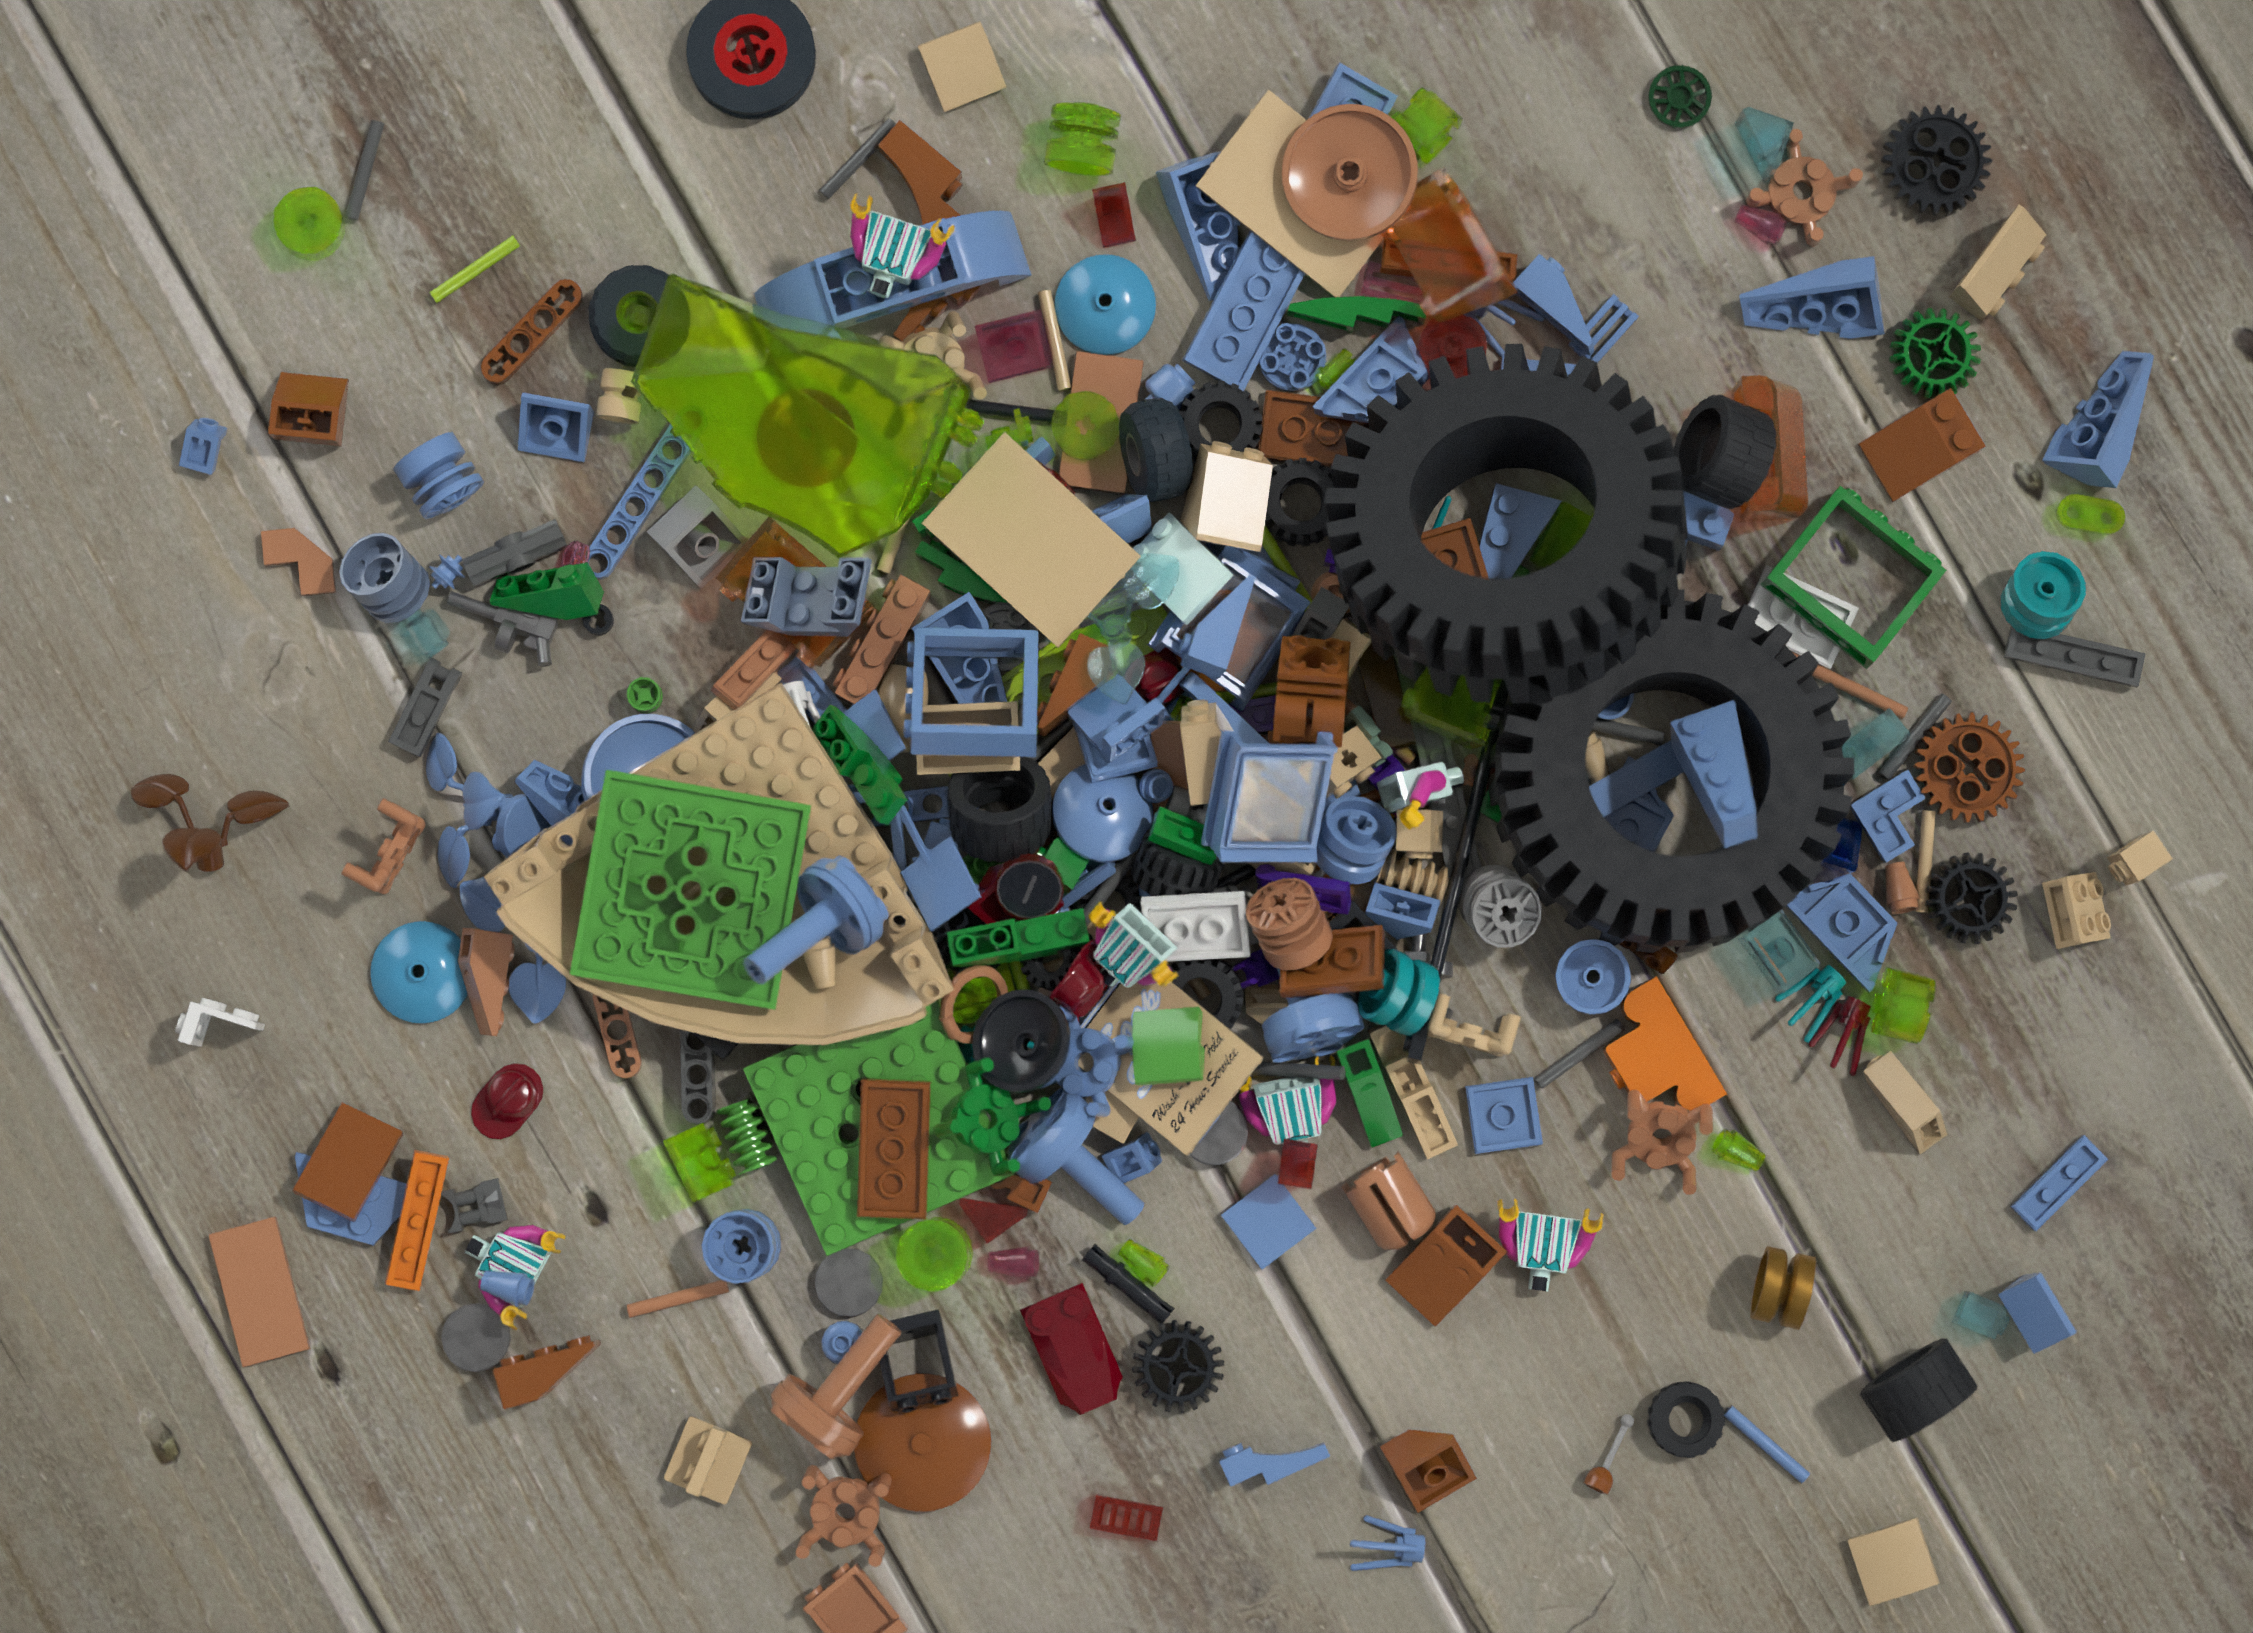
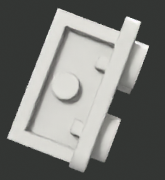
[176,998,265,1047]

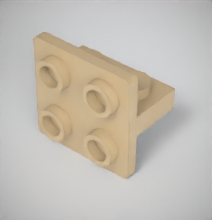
[2042,872,2111,949]
[664,1416,752,1505]

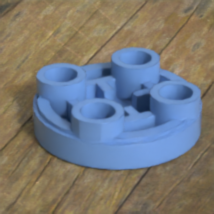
[1259,323,1326,392]
[492,794,551,858]

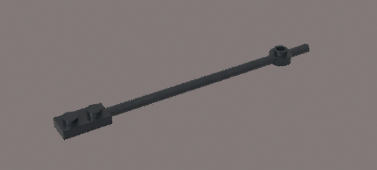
[1402,679,1509,1065]

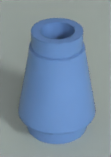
[480,1270,534,1307]

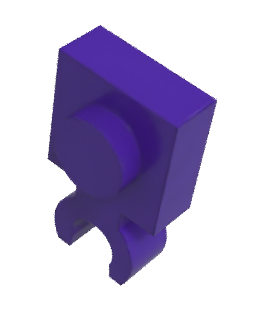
[1233,949,1280,988]

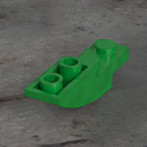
[915,540,1012,606]
[812,705,907,825]
[947,908,1090,967]

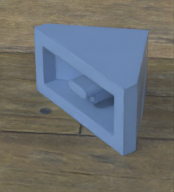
[1365,883,1441,940]

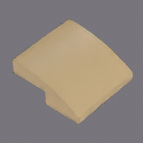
[918,21,1006,112]
[1847,1517,1939,1606]

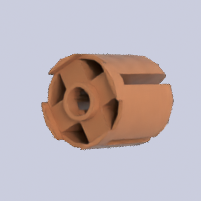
[1341,1151,1436,1250]

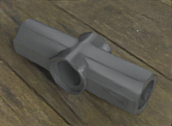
[462,519,568,587]

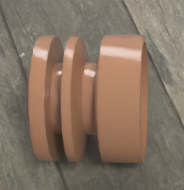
[1246,878,1333,970]

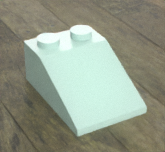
[1130,512,1233,625]

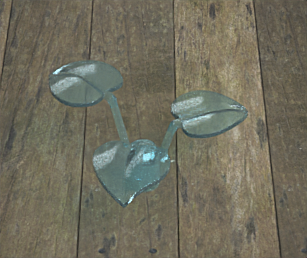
[1087,553,1180,704]

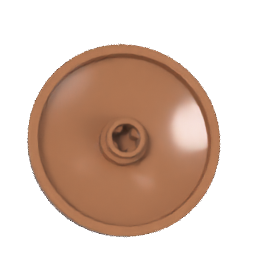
[1282,104,1418,241]

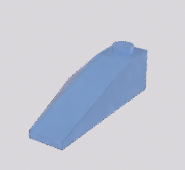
[1156,151,1240,301]
[1740,256,1884,339]
[2043,351,2154,488]
[912,592,1007,704]

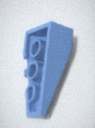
[514,760,585,845]

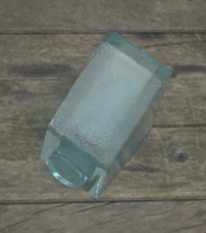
[1842,708,1911,780]

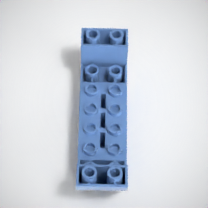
[754,211,1032,358]

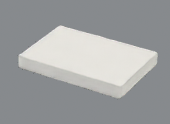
[1747,565,1859,670]
[1141,891,1250,962]

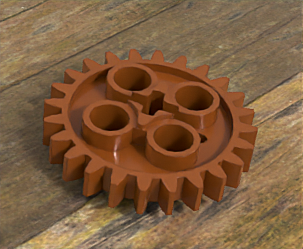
[1913,712,2025,823]

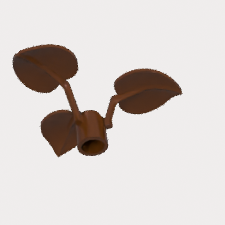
[131,774,289,872]

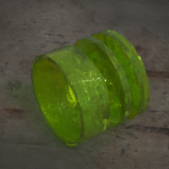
[1044,102,1121,176]
[896,1217,974,1292]

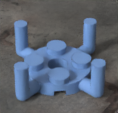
[1040,1006,1133,1117]

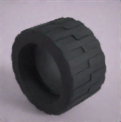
[1673,394,1777,509]
[947,757,1052,863]
[1860,1338,1978,1442]

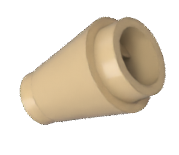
[1586,731,1610,784]
[802,936,836,989]

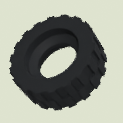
[1647,1381,1725,1458]

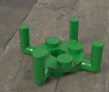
[934,1058,1051,1177]

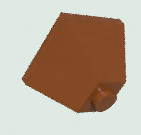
[1380,1429,1477,1513]

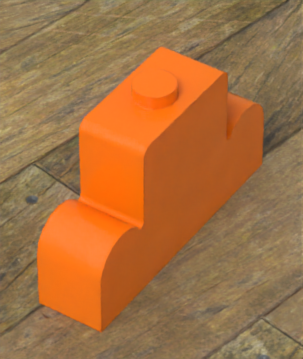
[1603,976,1727,1112]

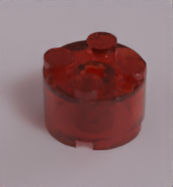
[1417,312,1487,378]

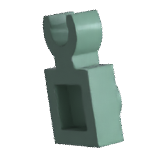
[1343,705,1393,768]

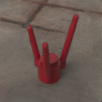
[1808,996,1871,1076]

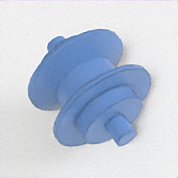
[429,555,465,589]

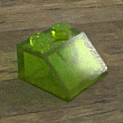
[663,1123,737,1203]

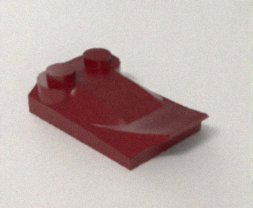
[1020,1282,1123,1415]

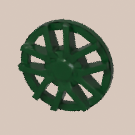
[1648,65,1712,129]

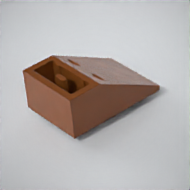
[1037,633,1119,736]
[1385,1205,1507,1327]
[493,1335,601,1410]

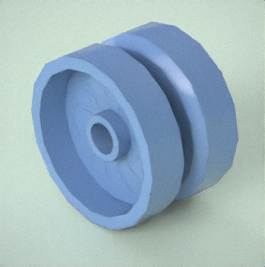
[1316,796,1397,884]
[1555,939,1631,1015]

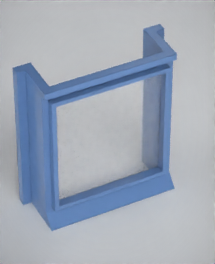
[1147,545,1311,711]
[1201,731,1338,862]

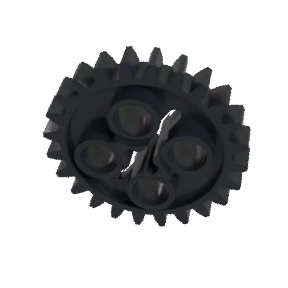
[1881,105,1992,216]

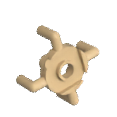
[879,311,987,424]
[1427,993,1521,1057]

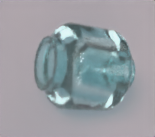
[399,608,450,659]

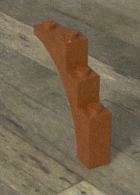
[878,120,981,342]

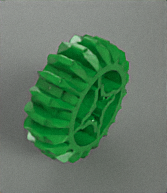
[1889,308,1981,399]

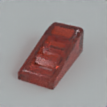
[1089,1493,1163,1541]

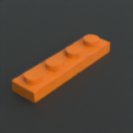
[385,1150,449,1291]

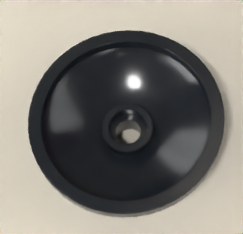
[973,989,1070,1093]

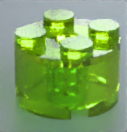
[1391,87,1463,169]
[274,187,346,261]
[1871,967,1936,1044]

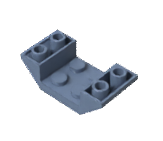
[741,557,872,636]

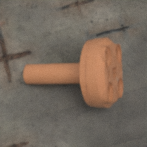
[771,1313,902,1459]

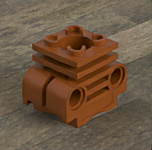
[1273,635,1351,748]

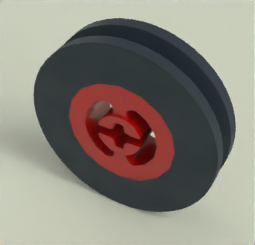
[686,0,816,120]

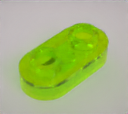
[2056,494,2125,535]

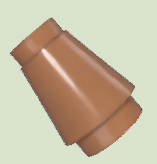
[1885,862,1920,914]

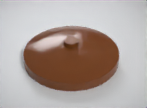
[854,1373,991,1512]

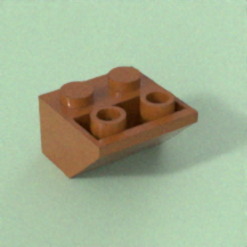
[268,372,349,447]

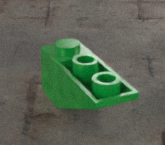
[489,562,604,620]
[1335,1039,1404,1148]

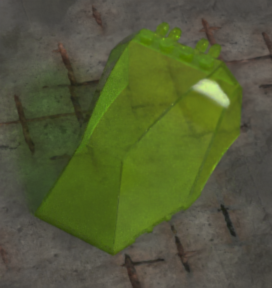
[631,274,984,559]

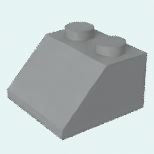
[647,486,750,589]

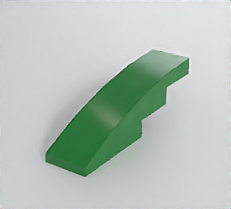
[1287,296,1429,333]

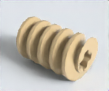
[1375,848,1449,908]

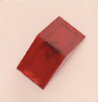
[1092,182,1136,248]
[1277,1139,1318,1189]
[959,1198,1028,1244]

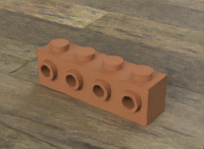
[833,574,932,706]

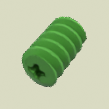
[716,1099,777,1175]

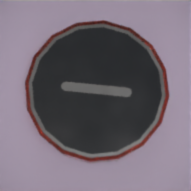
[995,854,1064,919]

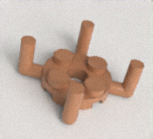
[1746,129,1863,247]
[341,798,426,894]
[1611,1090,1713,1195]
[796,1465,892,1567]

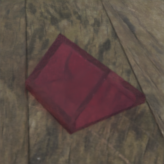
[975,309,1053,383]

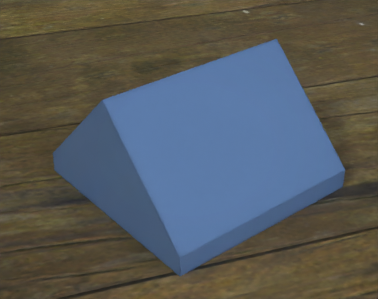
[518,393,594,462]
[1092,494,1152,544]
[1998,1273,2077,1354]

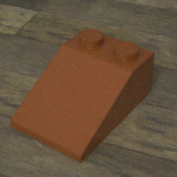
[1858,388,1986,502]

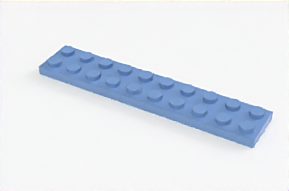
[1182,63,1398,391]

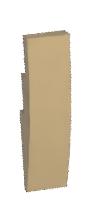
[1367,1025,1458,1160]

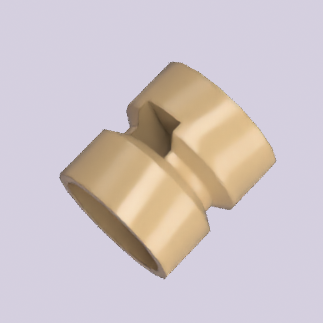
[596,368,646,424]

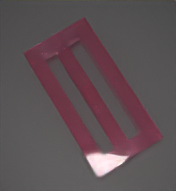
[1361,261,1434,305]

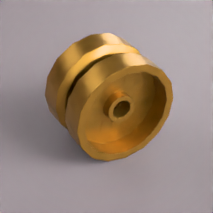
[1750,1246,1816,1330]

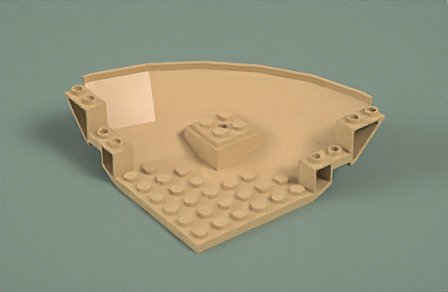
[484,683,954,1045]

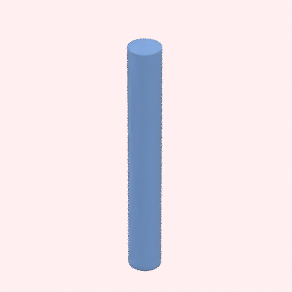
[1723,1406,1810,1483]

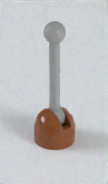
[1583,1414,1634,1495]

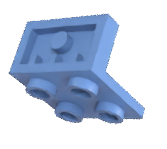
[1068,674,1165,763]

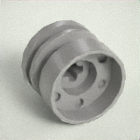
[1458,865,1542,948]

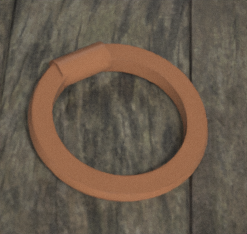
[939,965,1008,1044]

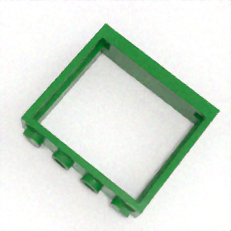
[1760,485,1947,669]

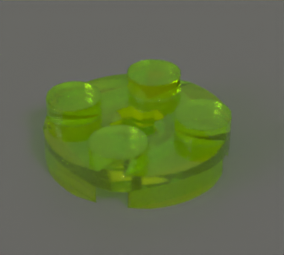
[1051,391,1119,460]

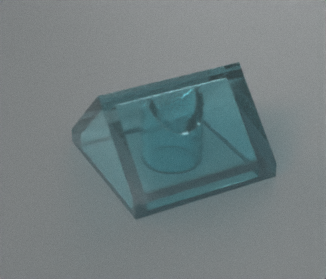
[1735,107,1794,183]
[1738,910,1821,994]

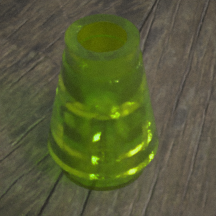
[1712,1129,1765,1172]
[1118,1239,1170,1287]

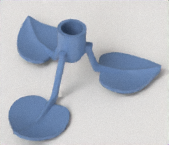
[426,733,514,888]
[460,877,566,1024]

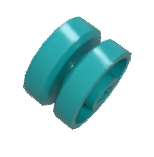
[2001,551,2086,639]
[1358,949,1440,1035]

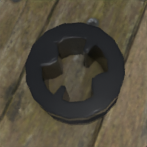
[582,604,614,636]

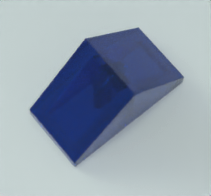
[1820,818,1862,874]

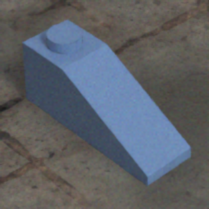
[1512,254,1594,356]
[1179,575,1256,679]

